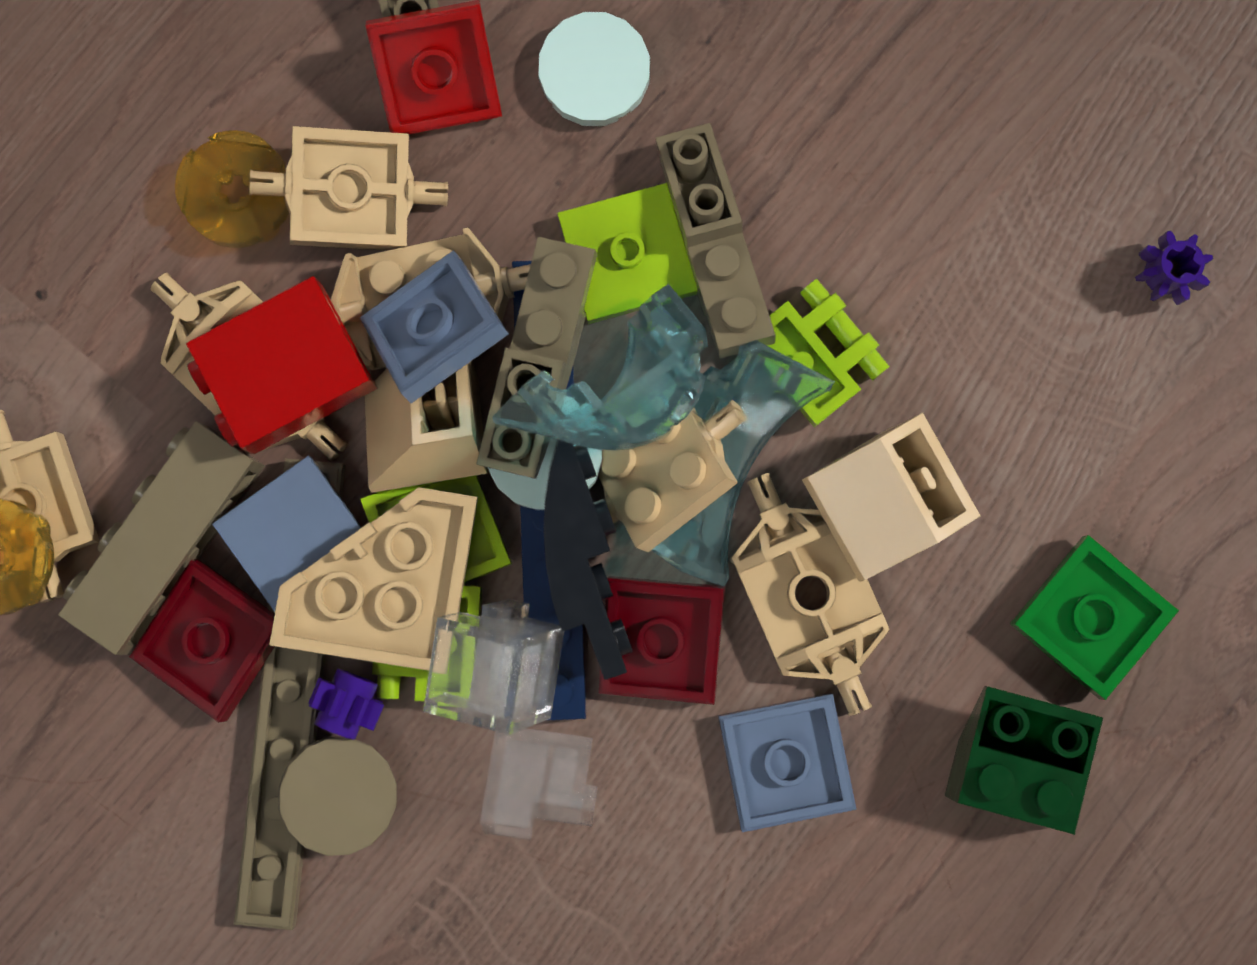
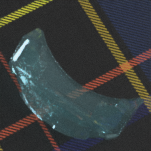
[492,284,708,450]
[652,340,835,586]

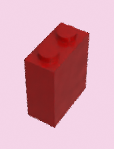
[186,276,378,454]

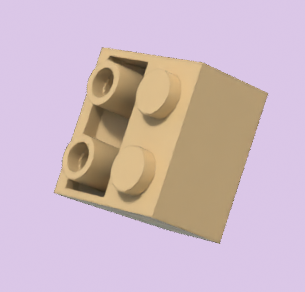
[365,361,487,493]
[802,413,980,582]

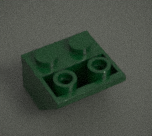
[944,686,1103,835]

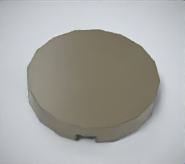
[278,737,397,856]

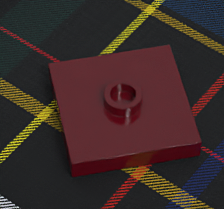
[129,560,275,722]
[598,576,725,705]

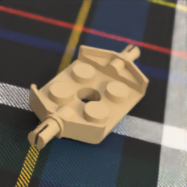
[331,228,531,370]
[150,273,348,462]
[730,473,889,716]

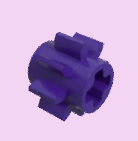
[1135,231,1213,305]
[308,668,384,740]

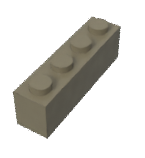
[58,421,265,655]

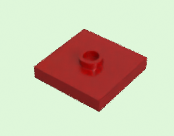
[365,0,502,134]

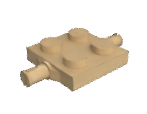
[250,126,448,250]
[598,387,747,552]
[0,410,100,603]

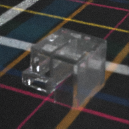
[423,599,564,735]
[480,724,598,840]

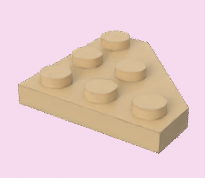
[269,487,478,674]

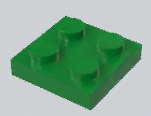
[1010,535,1179,700]

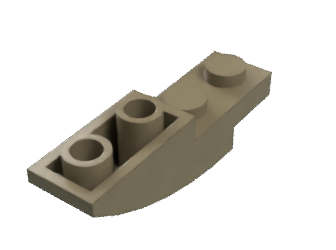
[655,123,776,359]
[477,237,597,479]

